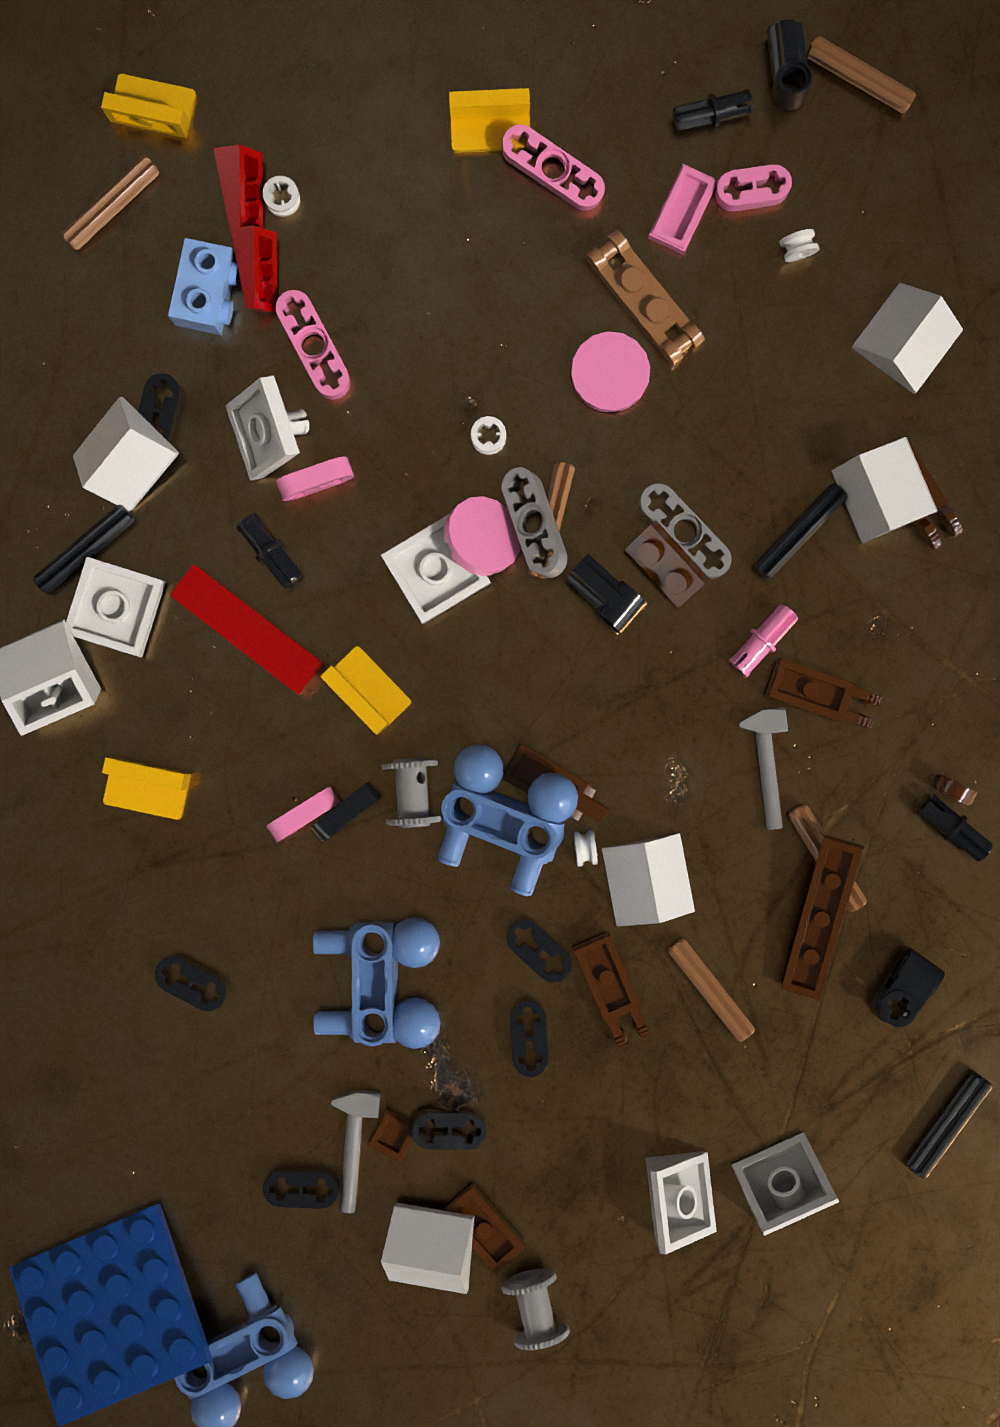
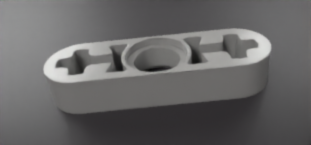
[502,467,567,578]
[639,483,732,579]

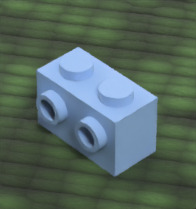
[168,238,240,336]

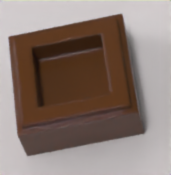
[366,1107,421,1164]

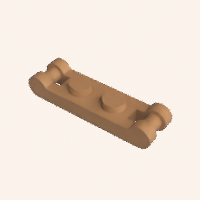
[584,229,705,365]

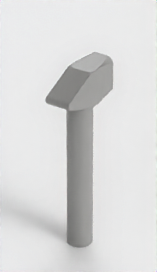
[737,708,788,830]
[331,1090,381,1213]

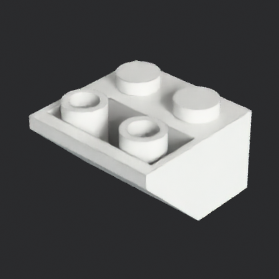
[0,620,101,736]

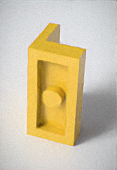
[101,74,196,138]
[449,88,530,153]
[320,646,411,735]
[102,757,191,820]

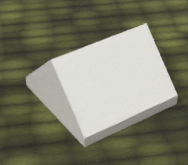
[851,283,963,394]
[73,397,179,511]
[832,437,938,543]
[602,833,695,927]
[731,1132,839,1236]
[646,1151,717,1254]
[381,1203,474,1294]

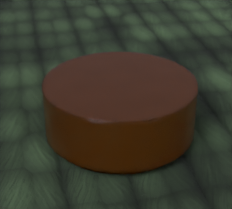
[934,774,977,806]

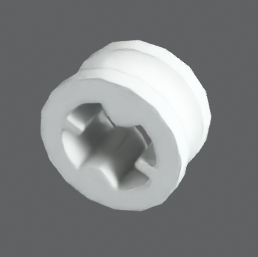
[263,176,300,217]
[779,229,820,262]
[471,416,506,455]
[573,829,598,867]

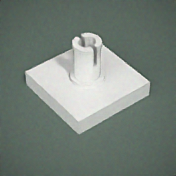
[225,376,309,481]

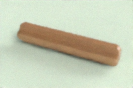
[806,36,916,113]
[61,156,159,250]
[528,462,575,579]
[788,804,867,912]
[668,938,755,1042]

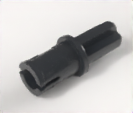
[673,89,754,131]
[236,513,302,588]
[917,794,993,862]

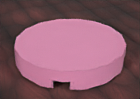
[571,331,650,412]
[443,496,521,576]

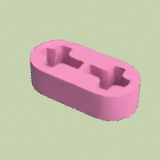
[715,164,792,212]
[276,456,354,501]
[266,786,341,843]

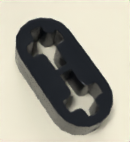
[138,373,183,444]
[310,782,381,844]
[506,918,572,983]
[155,954,229,1011]
[510,998,549,1077]
[408,1109,487,1150]
[263,1166,341,1209]

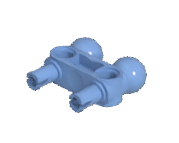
[436,744,578,896]
[313,917,441,1049]
[175,1272,314,1427]

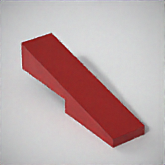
[213,144,277,313]
[169,564,323,695]

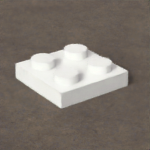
[381,514,491,624]
[66,557,166,658]

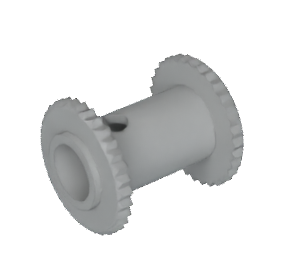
[382,757,442,828]
[501,1268,570,1351]

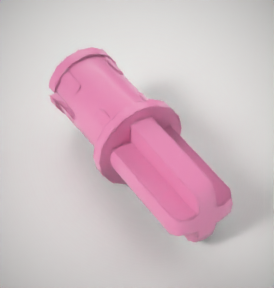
[728,604,798,677]

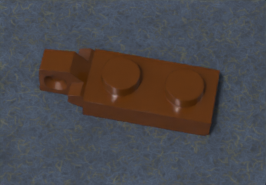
[502,743,609,823]

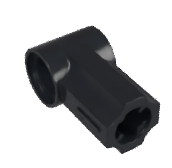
[767,19,812,111]
[565,554,647,634]

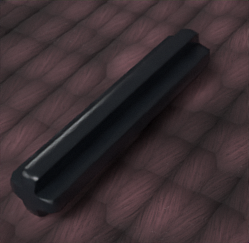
[754,483,848,580]
[33,505,134,594]
[907,1072,992,1179]

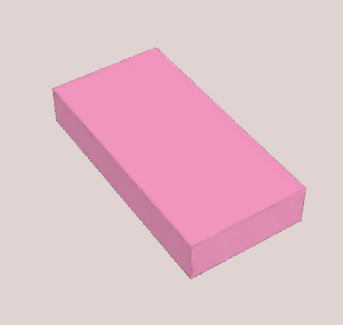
[648,164,719,255]

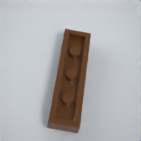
[781,835,864,1001]

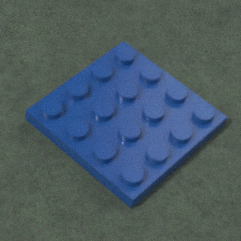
[9,1204,213,1427]

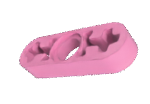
[502,125,605,211]
[276,290,350,400]

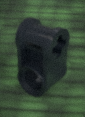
[873,948,945,1027]

